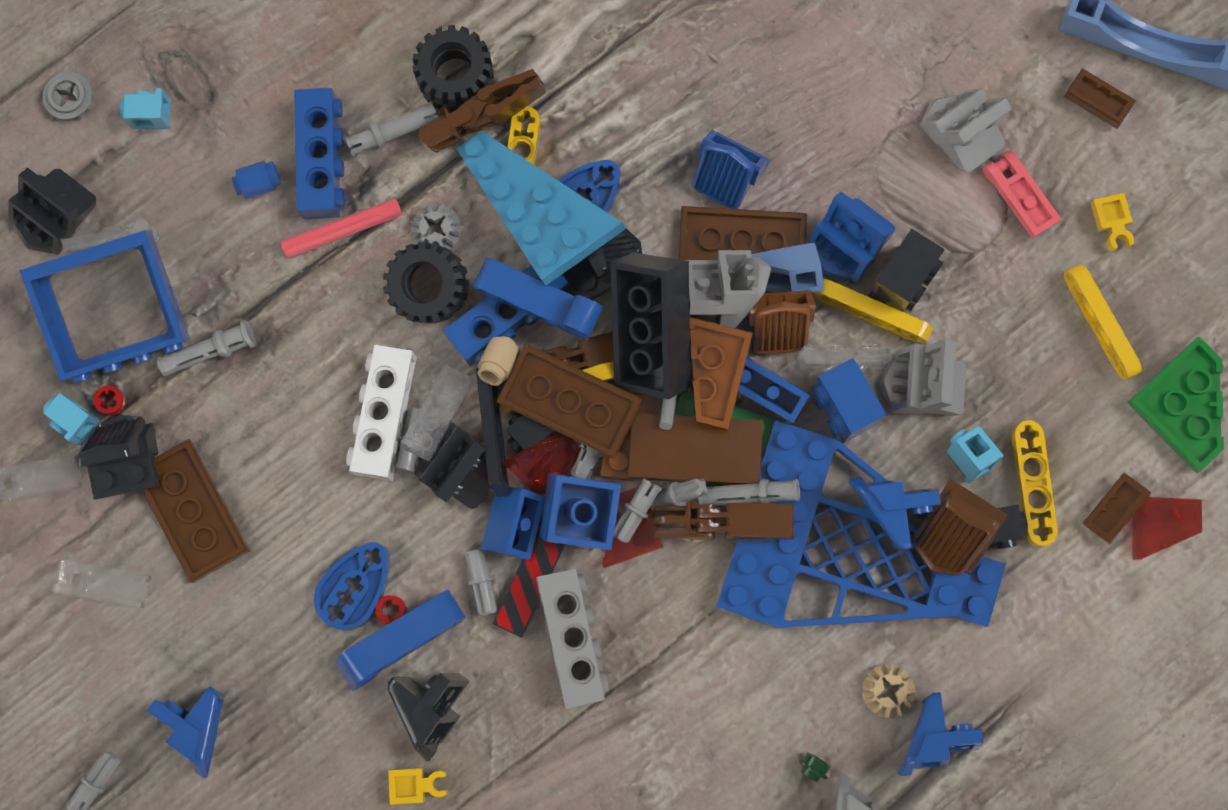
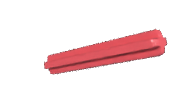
[281,199,402,258]

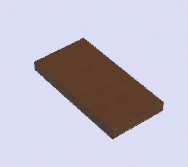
[678,206,807,260]
[496,343,643,459]
[628,413,763,485]
[142,439,250,583]

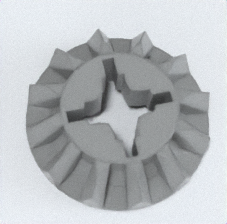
[43,72,94,121]
[411,204,461,249]

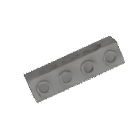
[536,568,609,709]

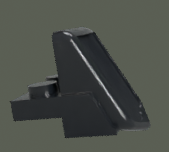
[8,168,96,255]
[565,228,643,300]
[76,415,160,500]
[414,421,491,509]
[388,673,470,762]

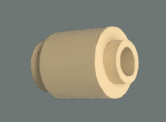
[478,336,520,386]

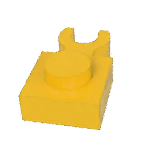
[1090,193,1134,252]
[388,767,448,805]

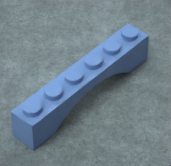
[1058,0,1228,90]
[751,242,824,293]

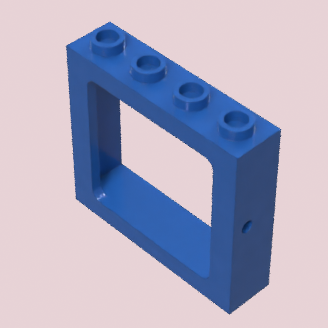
[19,230,190,384]

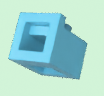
[119,88,171,129]
[43,392,100,445]
[946,426,1004,485]

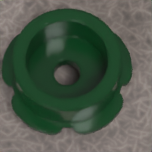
[799,752,831,782]

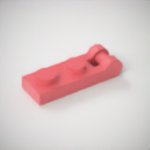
[982,150,1061,239]

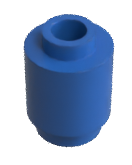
[232,161,281,200]

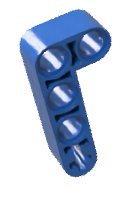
[472,257,603,340]
[335,590,466,691]

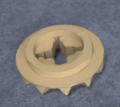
[862,664,916,718]

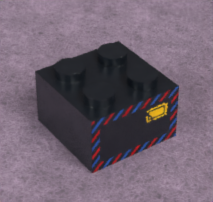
[867,228,945,312]

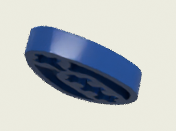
[558,160,620,213]
[314,542,390,630]

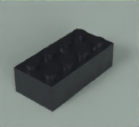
[611,252,690,399]

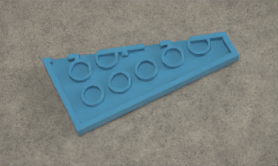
[457,131,626,285]

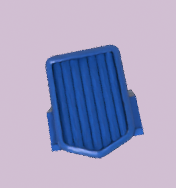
[692,130,771,209]
[808,192,895,283]
[849,477,941,550]
[147,686,224,778]
[898,692,984,776]

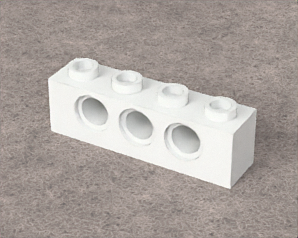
[346,345,417,481]

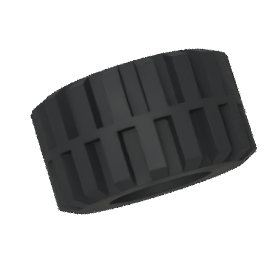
[412,25,494,113]
[383,242,469,323]

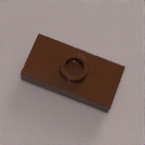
[1063,68,1136,129]
[1082,473,1151,545]

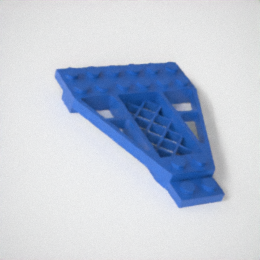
[716,420,1006,628]

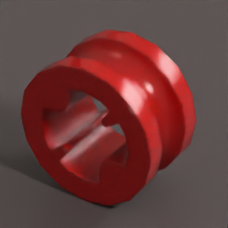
[93,386,126,416]
[376,595,407,625]

